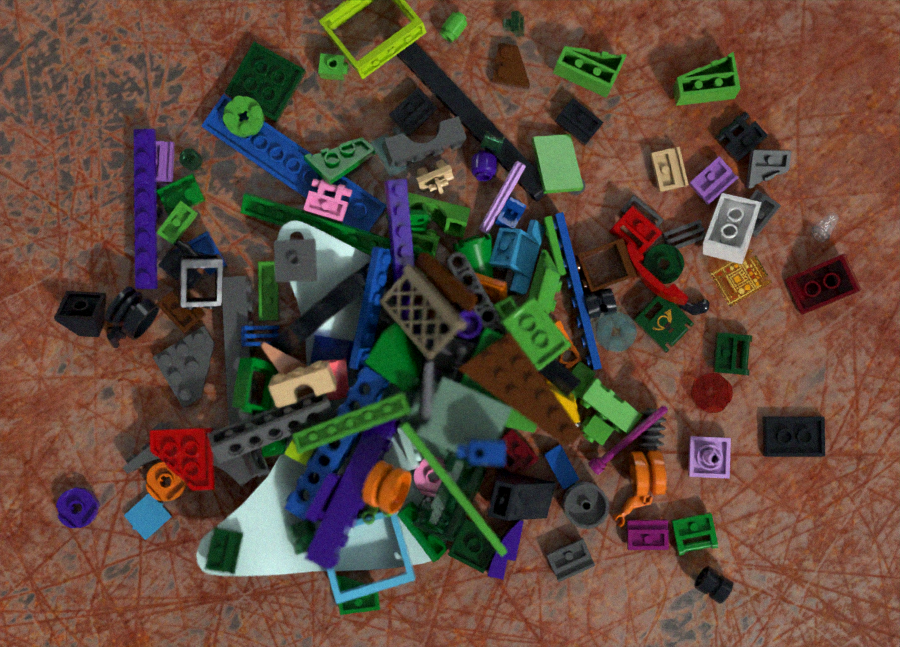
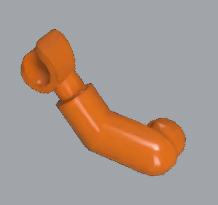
[612,494,653,527]

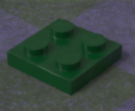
[448,518,502,574]

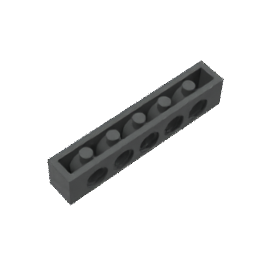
[208,392,336,464]

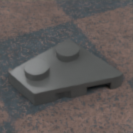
[746,149,792,188]

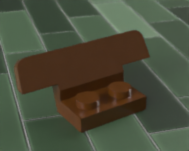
[414,252,477,320]

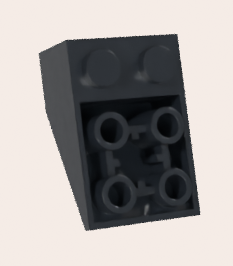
[488,470,556,521]

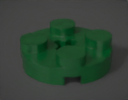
[643,244,684,284]

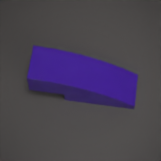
[487,520,524,579]

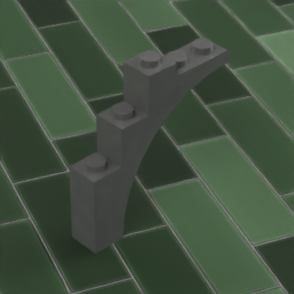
[122,422,254,486]

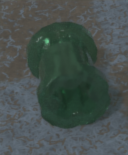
[480,131,506,154]

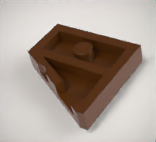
[492,42,530,89]

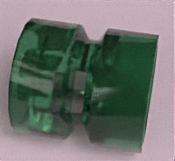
[288,520,316,555]

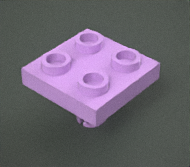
[688,436,731,478]

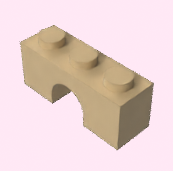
[268,361,337,408]

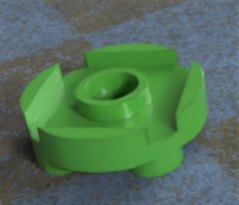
[223,96,264,137]

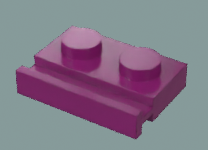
[627,519,669,550]

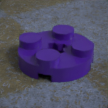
[56,487,100,528]

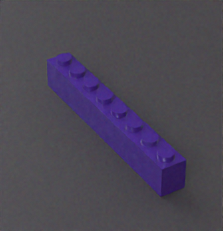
[305,417,401,570]

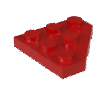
[150,427,215,490]

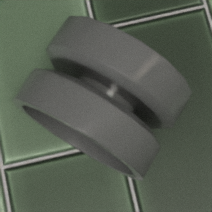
[561,481,609,529]

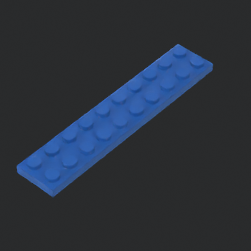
[201,94,387,232]

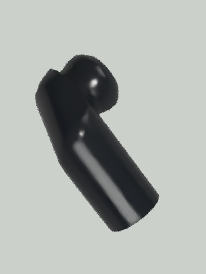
[679,299,710,316]

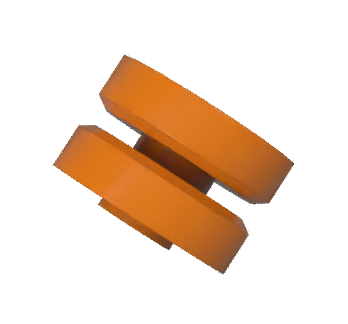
[629,450,667,497]
[363,461,411,514]

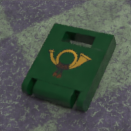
[632,294,694,353]

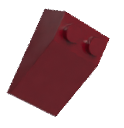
[785,253,862,315]

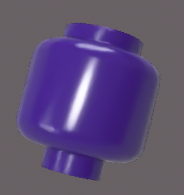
[471,150,497,181]

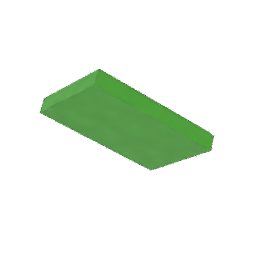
[531,134,584,194]
[500,296,571,370]

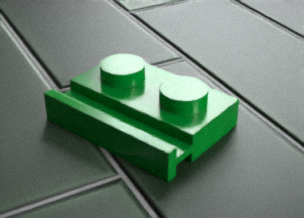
[157,174,206,216]

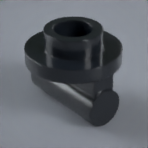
[106,326,126,348]

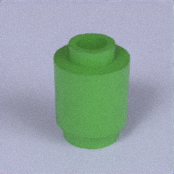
[440,11,468,43]

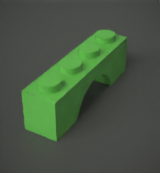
[386,192,471,238]

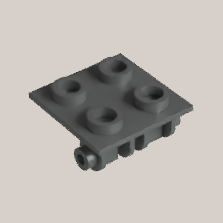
[433,333,475,382]

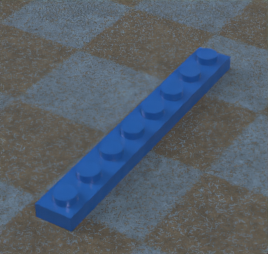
[553,212,602,370]

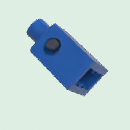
[457,439,506,465]

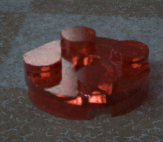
[691,373,733,413]

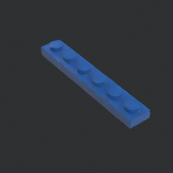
[349,247,391,369]

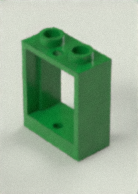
[232,357,278,415]

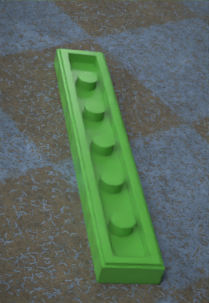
[292,392,412,454]

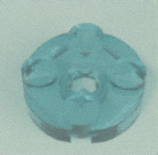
[596,312,637,352]

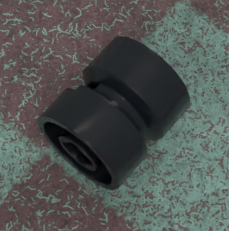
[584,288,617,319]
[694,566,734,604]

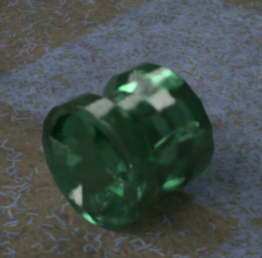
[179,148,203,171]

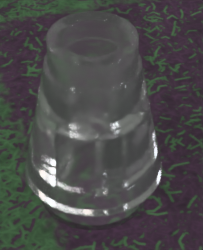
[811,212,839,242]

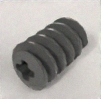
[638,408,667,450]

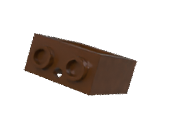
[575,238,637,293]

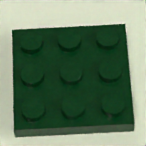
[224,41,306,123]

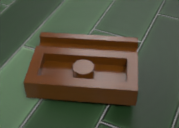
[156,285,206,334]

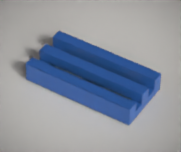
[241,325,280,347]

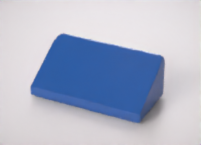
[543,444,579,490]

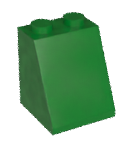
[365,322,422,392]

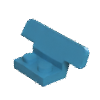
[489,220,545,295]

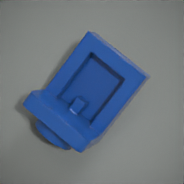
[495,197,527,229]

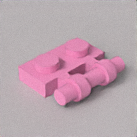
[303,178,352,222]

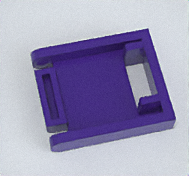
[305,474,343,522]

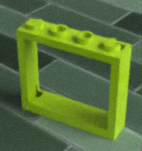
[319,0,427,80]

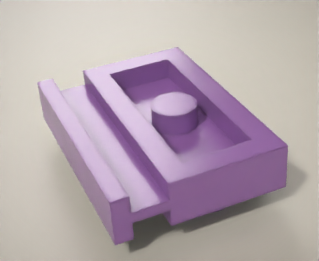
[156,141,175,182]
[688,156,739,205]

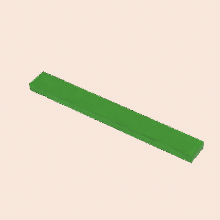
[398,421,507,557]

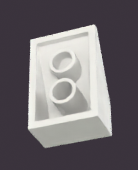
[703,193,761,264]

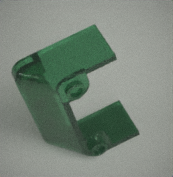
[411,449,487,542]

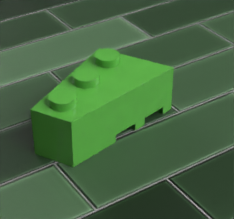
[553,46,627,98]
[673,52,740,106]
[578,378,642,434]

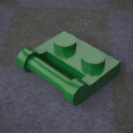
[671,512,718,556]

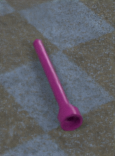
[588,405,668,475]

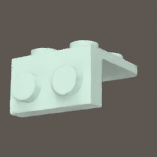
[383,428,422,471]

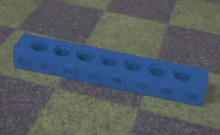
[285,366,390,521]

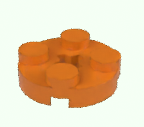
[146,461,187,501]

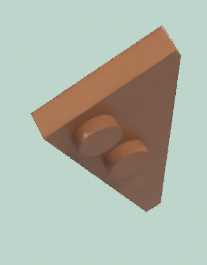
[260,341,314,398]

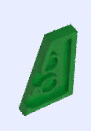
[304,137,376,185]

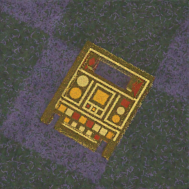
[709,248,772,307]

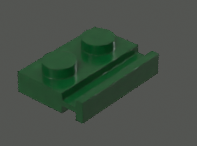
[204,527,244,575]

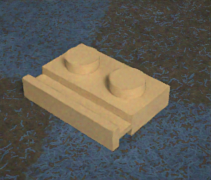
[650,147,689,193]

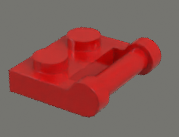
[609,205,663,254]

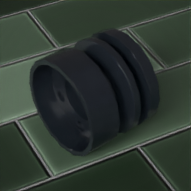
[104,286,160,340]

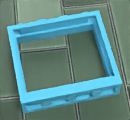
[327,508,416,604]

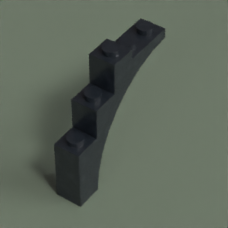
[270,262,370,355]

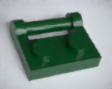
[713,332,753,376]

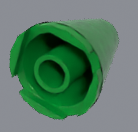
[452,233,493,278]

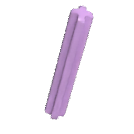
[479,161,525,233]

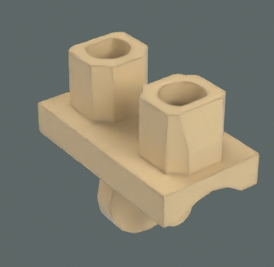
[416,159,454,194]

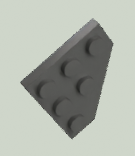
[153,326,216,408]

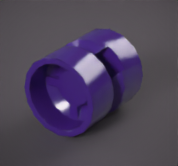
[455,311,482,338]

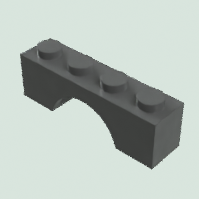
[381,116,467,167]

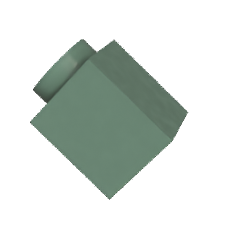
[405,375,512,466]

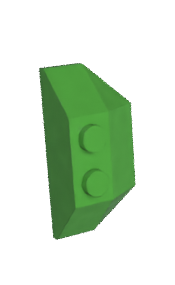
[527,249,562,315]

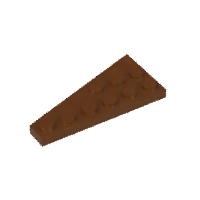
[459,332,583,446]

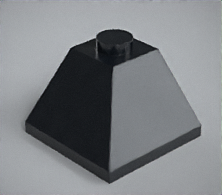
[54,291,107,337]

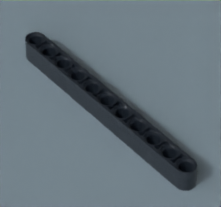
[396,42,546,202]

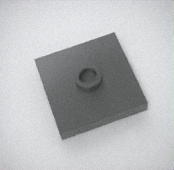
[274,239,317,282]

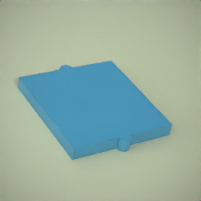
[124,493,172,540]

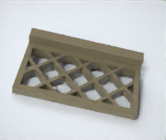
[379,264,468,359]

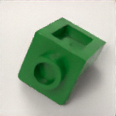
[409,204,431,231]

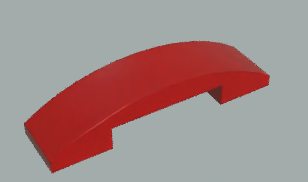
[626,243,688,305]

